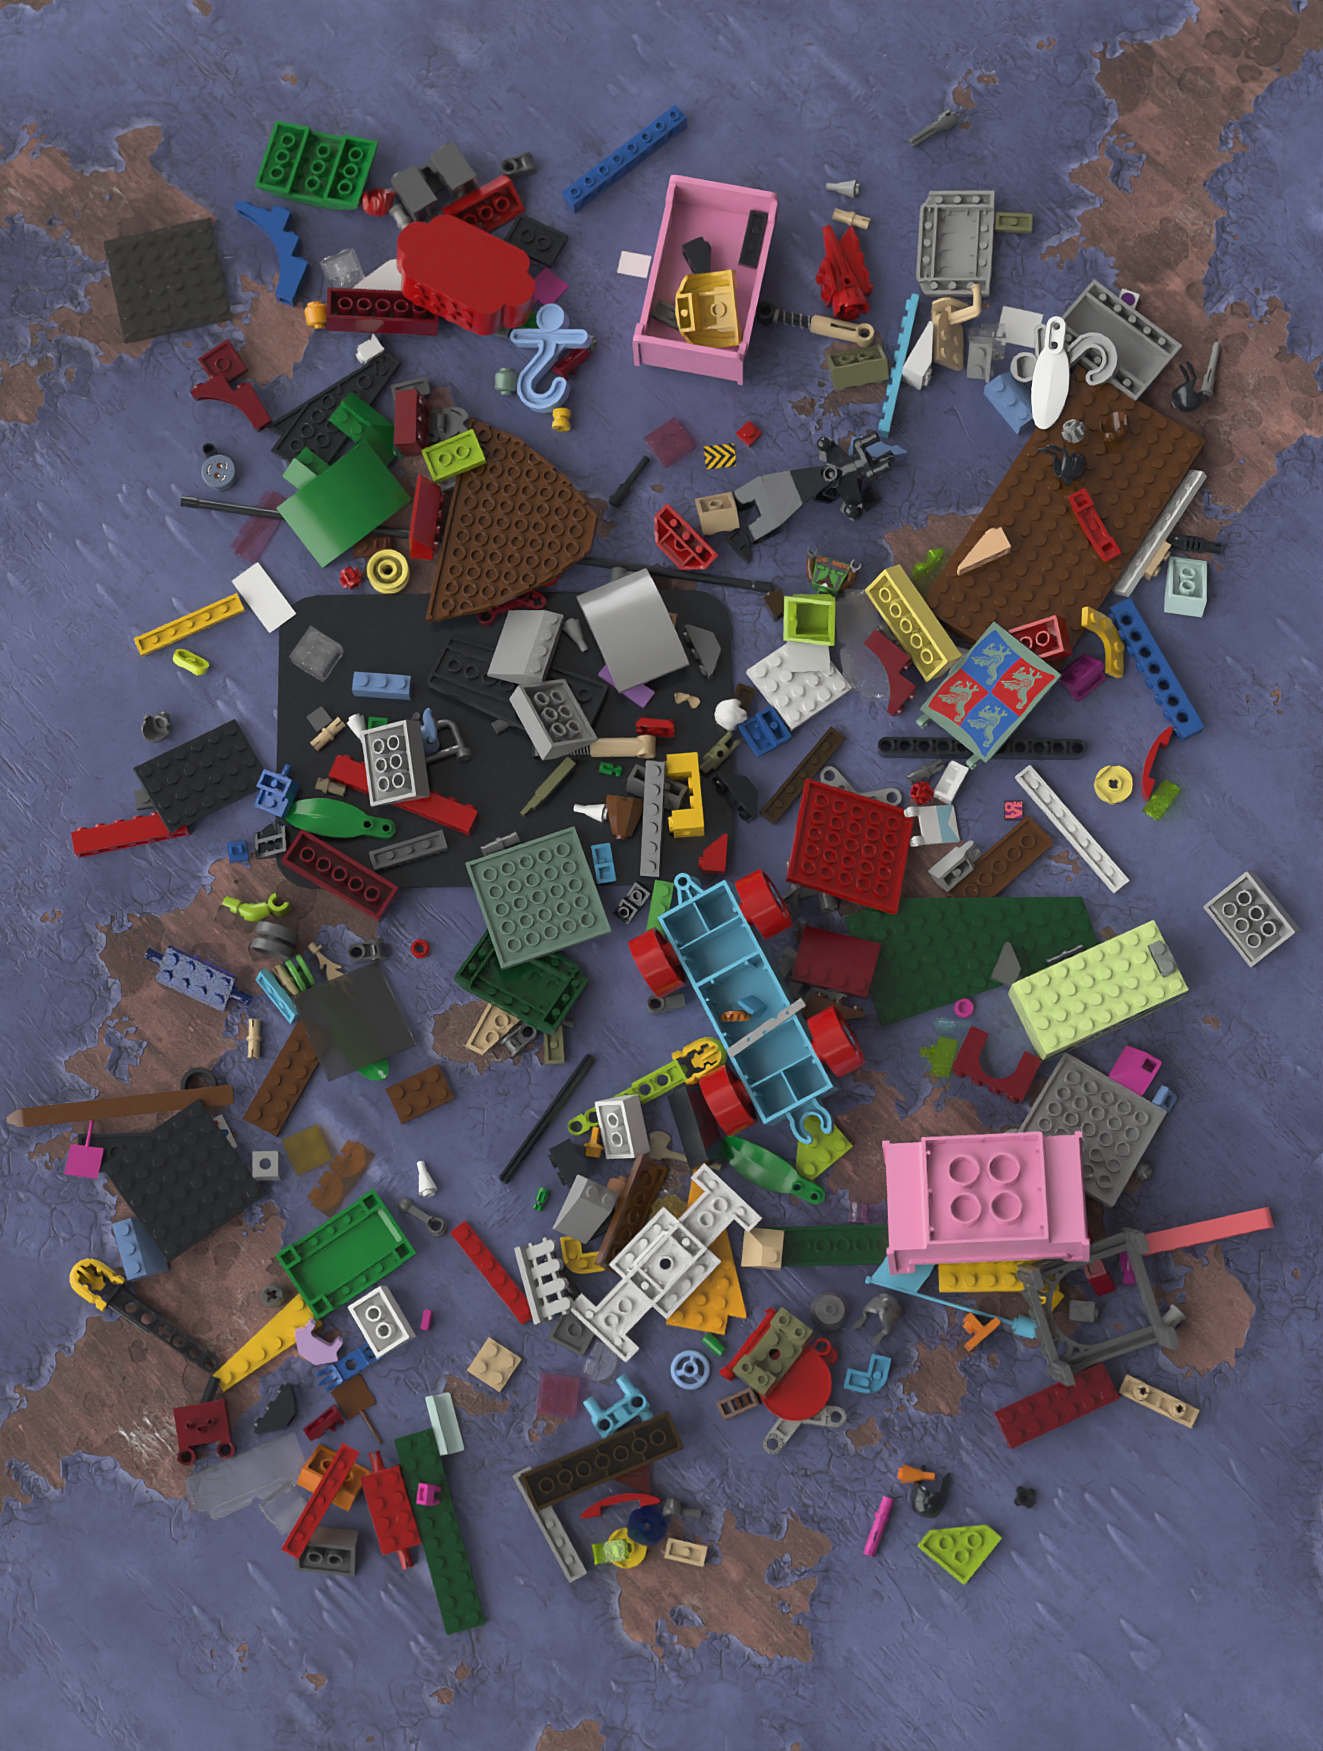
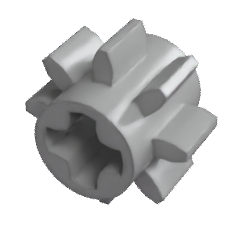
[1061,419,1086,443]

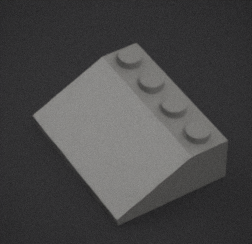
[487,610,563,685]
[509,679,598,760]
[361,720,430,807]
[1203,869,1300,967]

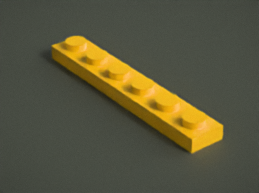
[134,593,245,657]

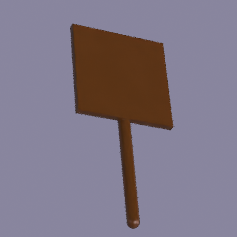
[331,1374,382,1444]

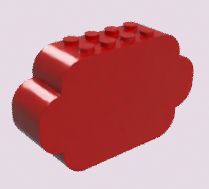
[396,215,535,336]

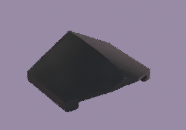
[254,822,288,859]

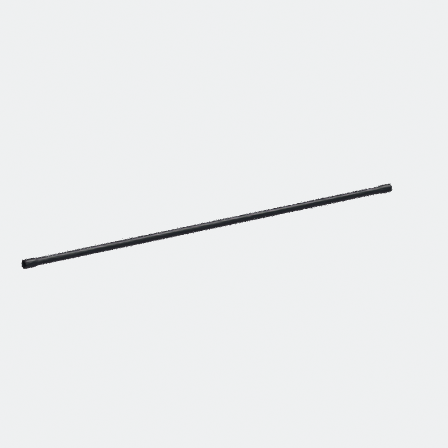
[180,496,772,593]

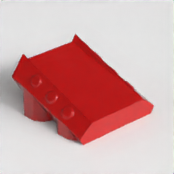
[636,715,676,738]

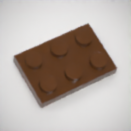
[385,1064,455,1125]

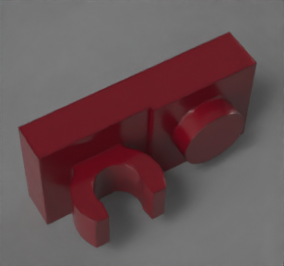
[551,348,591,381]
[303,1404,344,1442]

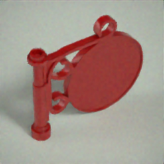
[719,1307,832,1421]

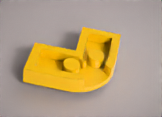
[560,1236,605,1274]

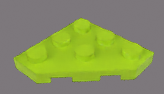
[795,1115,853,1180]
[917,1525,1002,1585]

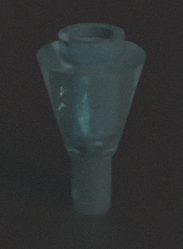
[933,1016,970,1035]

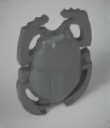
[428,407,469,443]

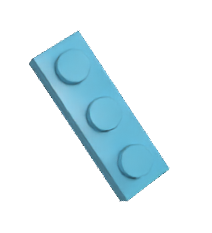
[256,968,301,1024]

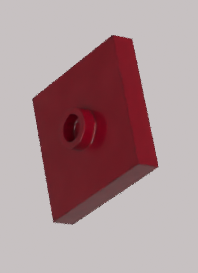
[198,339,249,383]

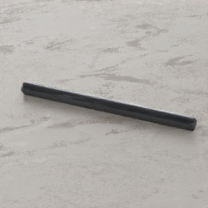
[499,1053,595,1184]

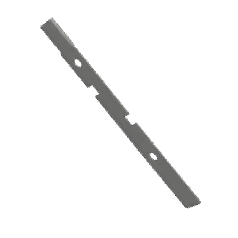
[726,998,806,1058]

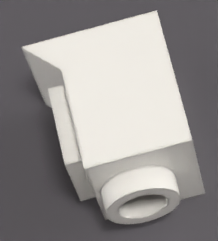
[355,334,384,364]

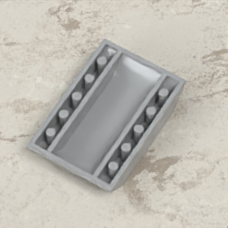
[1054,279,1182,401]

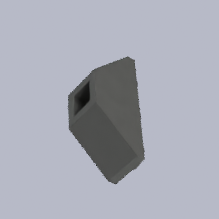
[683,624,721,680]

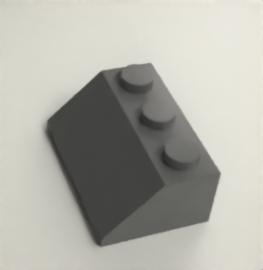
[295,1526,359,1577]

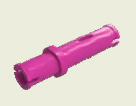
[863,1496,895,1558]

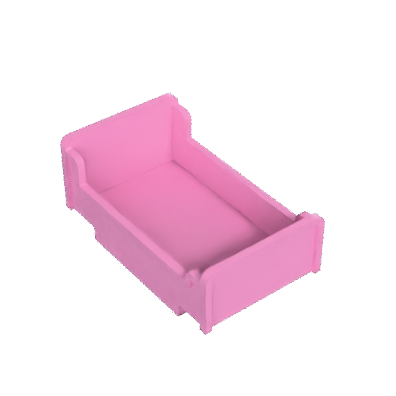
[632,175,779,385]
[882,1131,1090,1275]

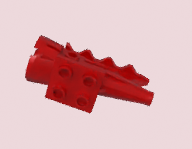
[815,225,874,321]

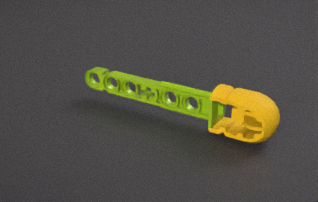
[568,1037,727,1136]

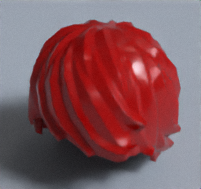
[360,188,396,217]

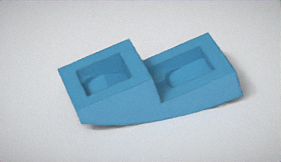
[591,843,616,884]

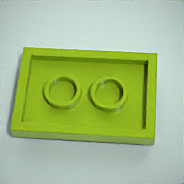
[421,429,487,484]

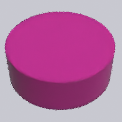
[954,998,974,1019]

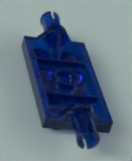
[144,945,253,1012]

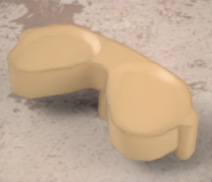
[675,693,701,709]

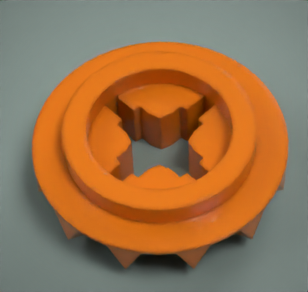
[719,1011,751,1022]

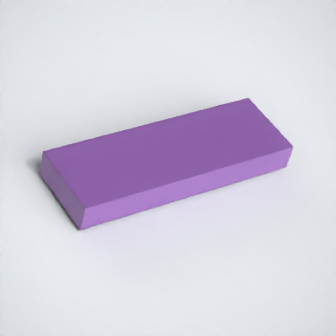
[598,665,655,709]

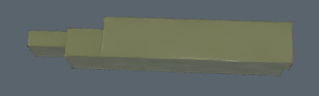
[521,756,576,817]

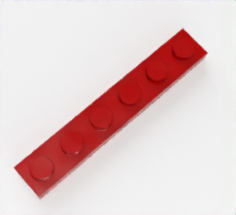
[450,1221,532,1325]
[281,1443,360,1560]

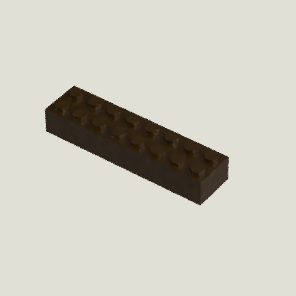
[520,1411,684,1512]

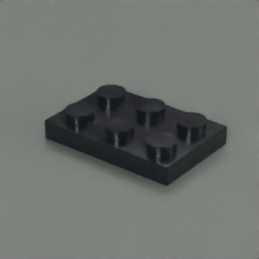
[503,212,568,268]

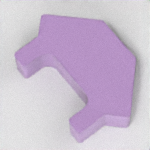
[295,1318,343,1365]

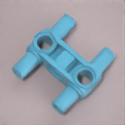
[583,1374,654,1438]

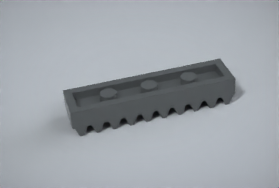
[369,830,448,872]

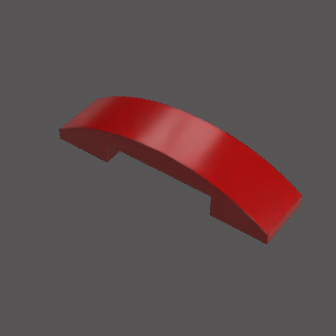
[1068,488,1121,563]
[1141,726,1173,802]
[581,1493,660,1519]

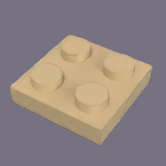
[467,1338,522,1392]

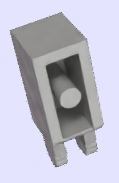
[928,840,981,892]

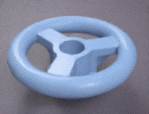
[671,1350,710,1390]

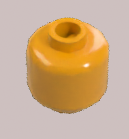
[304,301,327,329]

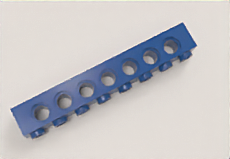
[562,105,687,214]
[1107,598,1204,742]

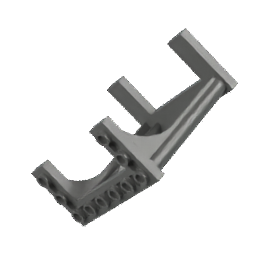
[1016,1227,1180,1386]

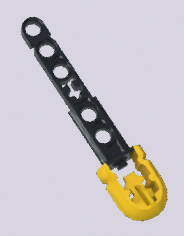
[70,1258,220,1374]

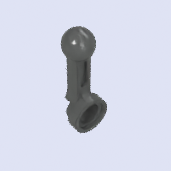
[398,1198,448,1238]

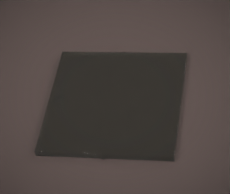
[290,961,416,1082]

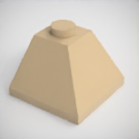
[741,1228,784,1270]

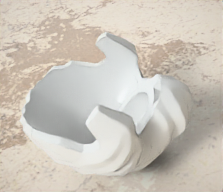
[714,699,747,731]

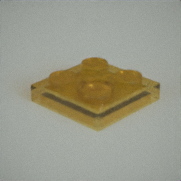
[281,1124,333,1176]

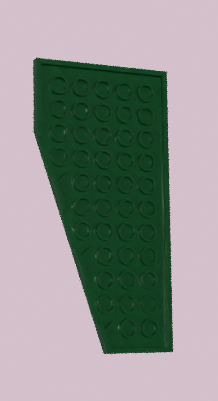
[844,897,1099,1027]

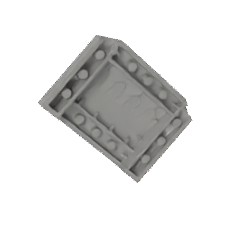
[916,191,995,297]

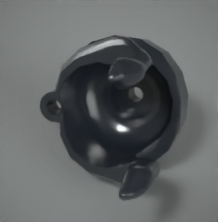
[1170,362,1205,413]
[1038,444,1087,487]
[910,1465,951,1518]

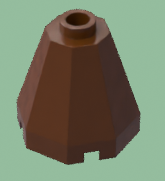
[606,795,644,840]

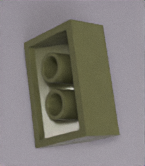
[826,344,889,390]

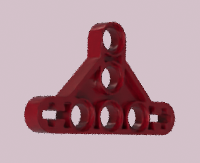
[478,590,547,626]

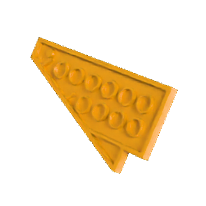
[666,1170,747,1335]

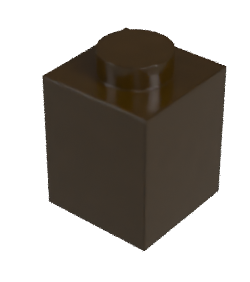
[763,589,784,622]

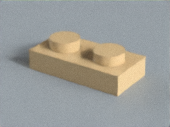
[1143,541,1171,581]
[664,1538,708,1567]

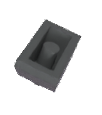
[990,942,1022,988]

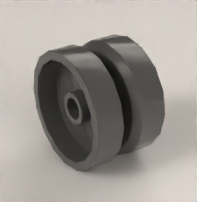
[250,921,299,960]

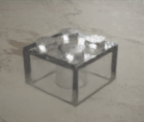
[319,248,365,288]
[289,626,344,682]

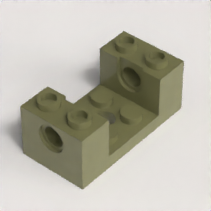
[733,1307,815,1399]

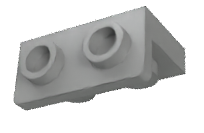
[967,340,996,383]

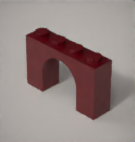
[951,1025,1042,1104]

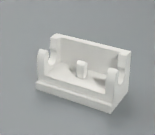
[934,761,969,805]

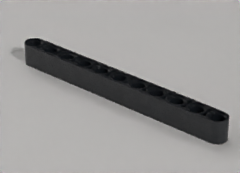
[877,737,1087,760]

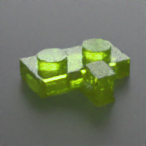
[919,1036,958,1079]

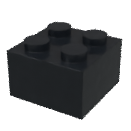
[548,1138,590,1189]

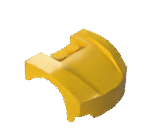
[675,270,743,348]

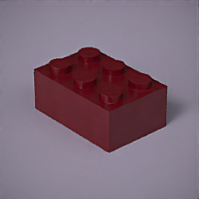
[394,389,431,457]

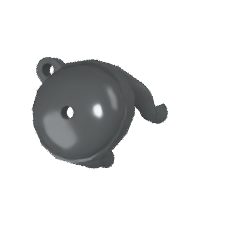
[852,1293,902,1346]

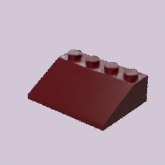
[791,926,881,1000]

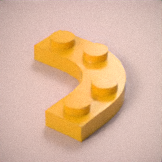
[1081,607,1124,678]

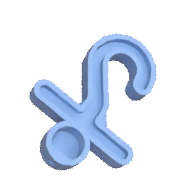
[510,303,592,413]

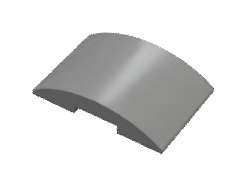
[576,568,689,694]

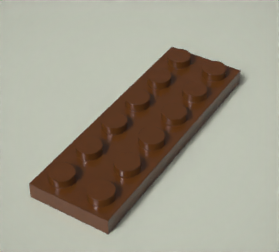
[943,815,1054,898]
[243,1017,333,1137]
[594,1154,668,1277]

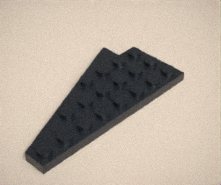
[267,352,401,465]

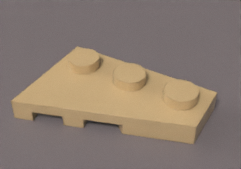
[466,1003,521,1056]

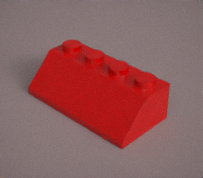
[441,174,525,232]
[409,475,445,560]

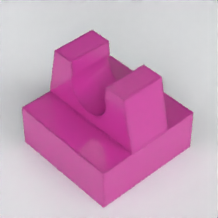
[417,1483,441,1506]

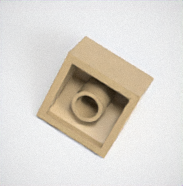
[695,492,740,535]

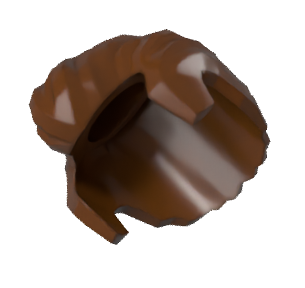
[1099,411,1130,443]

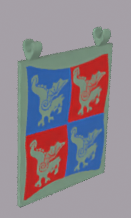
[916,622,1062,770]

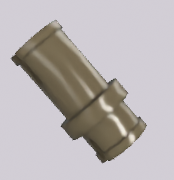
[316,777,347,797]

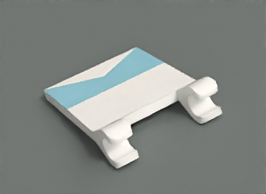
[904,805,960,847]

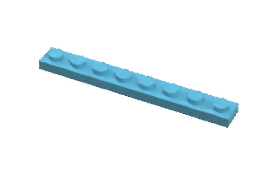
[878,293,919,438]

